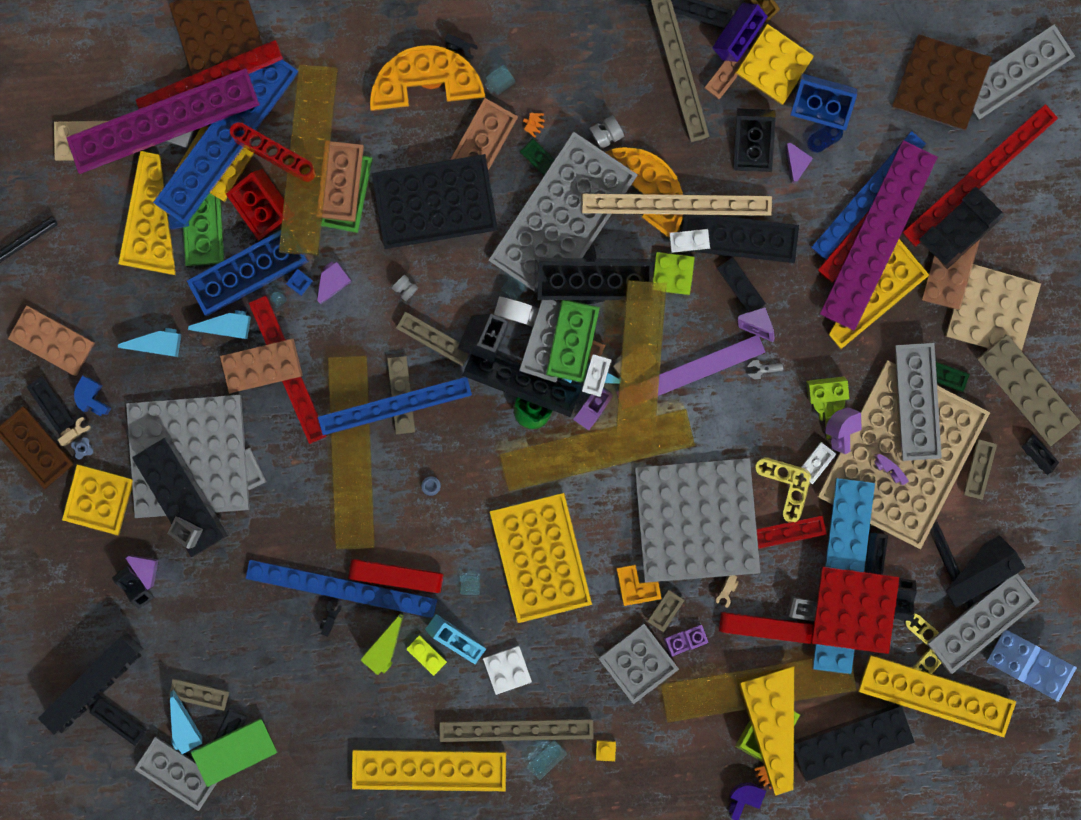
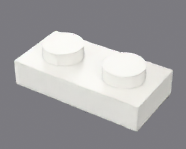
[669,229,710,253]
[582,354,611,397]
[800,442,836,484]

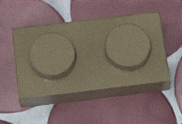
[647,589,685,632]

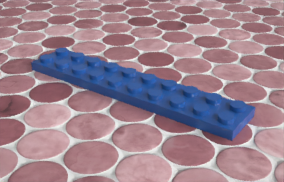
[153,60,299,226]

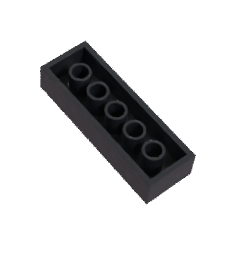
[534,258,654,300]
[132,437,228,557]
[38,633,143,735]
[794,704,915,781]

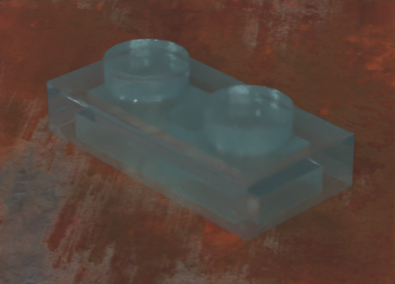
[526,740,567,780]

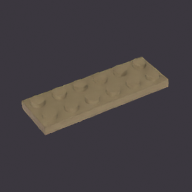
[977,334,1080,447]

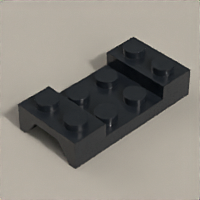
[919,187,1004,269]

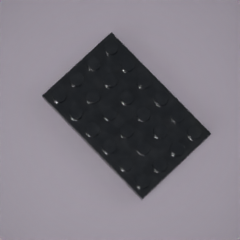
[372,154,498,249]

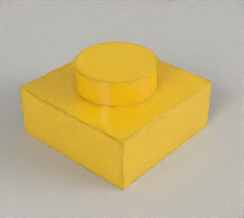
[596,740,616,761]

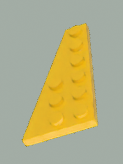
[118,151,176,275]
[828,239,929,349]
[739,667,794,796]

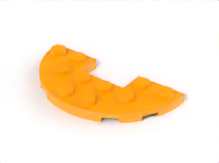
[370,45,485,111]
[605,147,683,239]

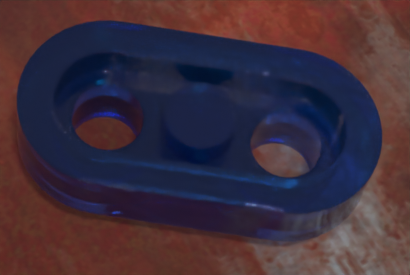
[807,126,843,153]

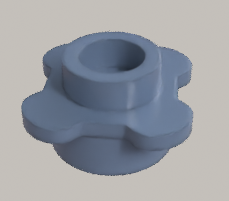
[71,437,93,459]

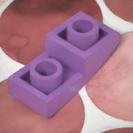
[874,454,909,485]
[663,625,709,657]

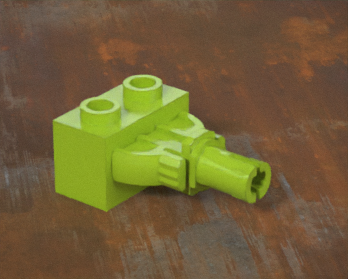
[806,376,849,439]

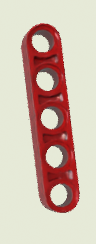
[230,122,316,182]
[348,559,444,593]
[718,612,814,644]

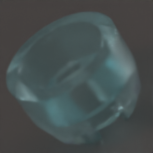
[270,291,287,308]

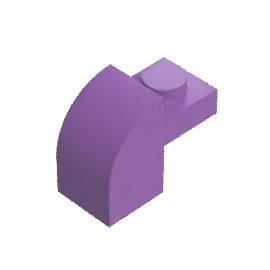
[825,407,862,454]

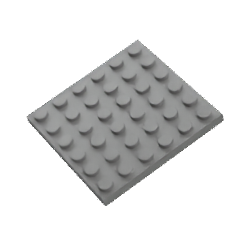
[126,395,250,518]
[635,458,760,583]

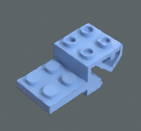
[987,630,1077,702]

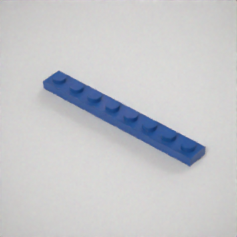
[811,131,926,260]
[318,377,472,435]

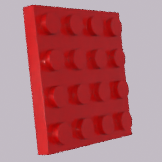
[811,566,899,654]

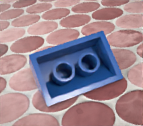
[790,73,857,130]

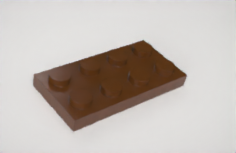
[0,406,74,489]

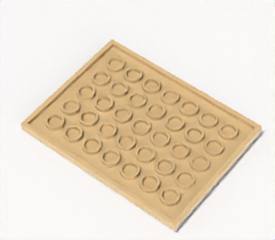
[817,360,990,549]

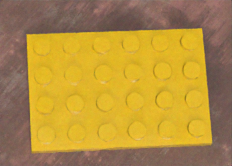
[490,493,592,623]

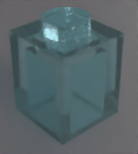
[485,64,516,96]

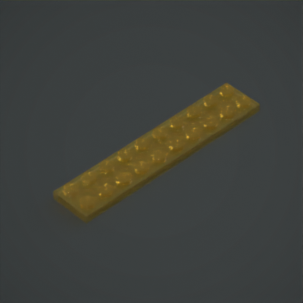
[279,65,338,256]
[328,356,375,549]
[500,409,695,491]
[661,658,857,723]

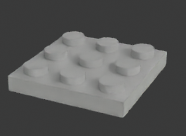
[598,623,679,704]

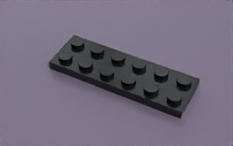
[682,214,799,264]
[462,354,582,417]

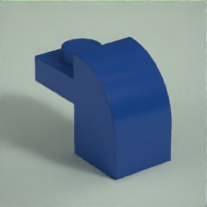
[74,376,112,416]

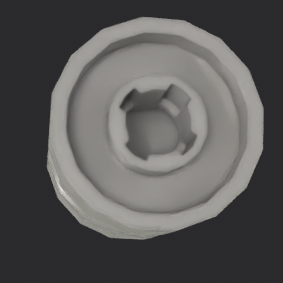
[589,115,624,150]

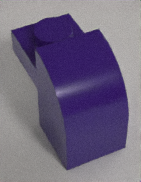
[728,782,766,820]

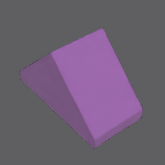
[785,143,813,183]
[738,308,775,342]
[125,555,158,590]

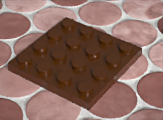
[169,0,263,75]
[892,34,992,131]

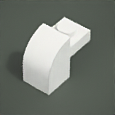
[494,296,539,327]

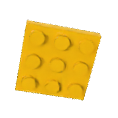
[735,24,814,105]
[175,125,254,202]
[62,464,133,535]

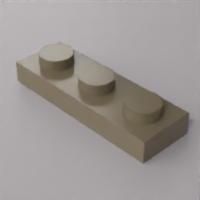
[963,439,997,500]
[168,678,230,711]

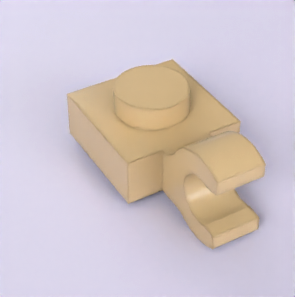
[58,417,91,446]
[715,575,739,608]

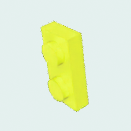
[406,635,447,676]

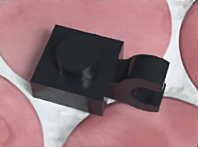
[444,33,478,59]
[319,601,342,637]

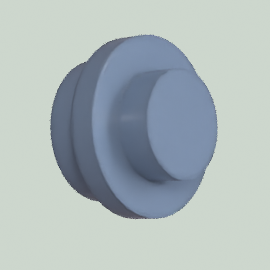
[421,476,441,496]

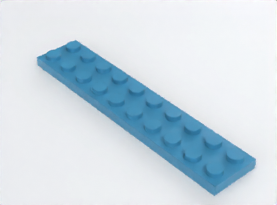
[812,478,875,674]

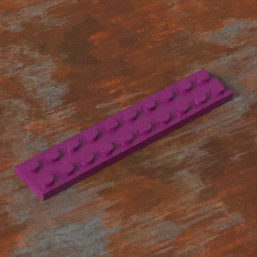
[66,68,260,174]
[819,140,938,331]

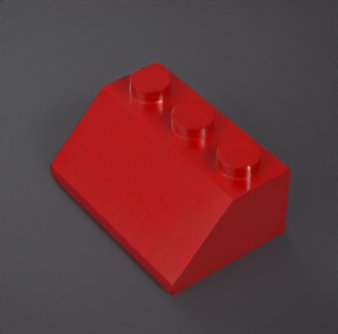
[226,169,295,241]

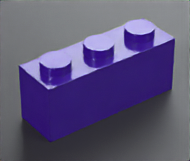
[712,3,768,62]

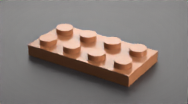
[450,98,518,171]
[317,141,364,222]
[922,240,980,310]
[8,305,95,376]
[220,339,303,393]

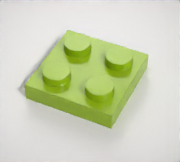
[653,252,695,295]

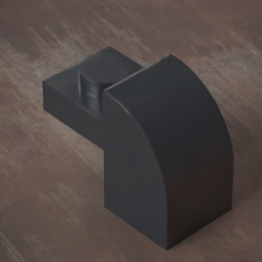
[112,566,154,609]
[894,578,917,621]

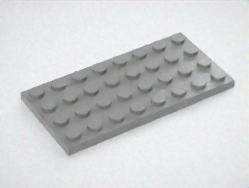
[488,132,638,301]

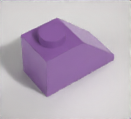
[317,262,352,304]
[573,388,614,430]

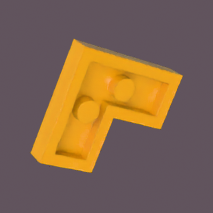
[617,564,662,606]

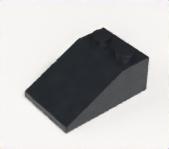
[734,108,776,172]

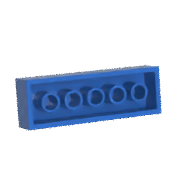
[187,226,309,316]

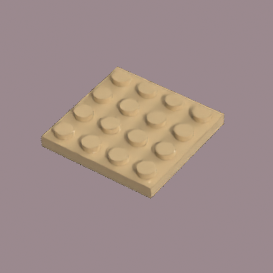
[945,264,1041,351]

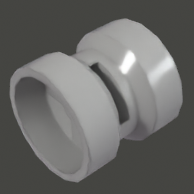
[392,275,418,301]

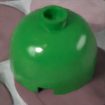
[513,397,552,429]

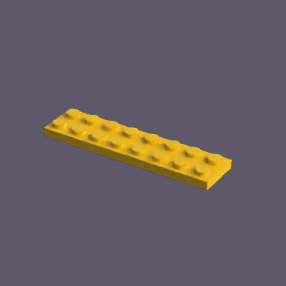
[858,654,1016,737]
[352,750,506,791]

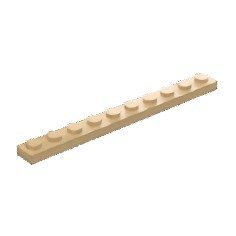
[581,194,772,215]

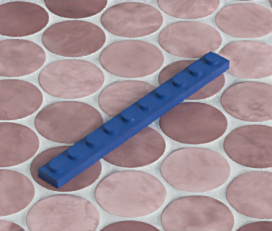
[246,560,437,618]

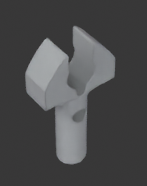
[747,360,783,379]

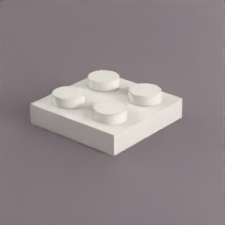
[483,646,532,695]

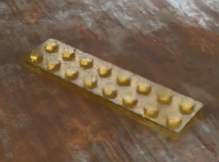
[615,280,667,437]

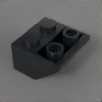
[458,314,509,362]

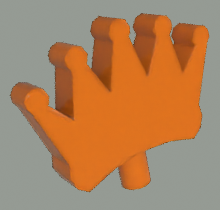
[523,113,545,138]
[754,765,771,789]

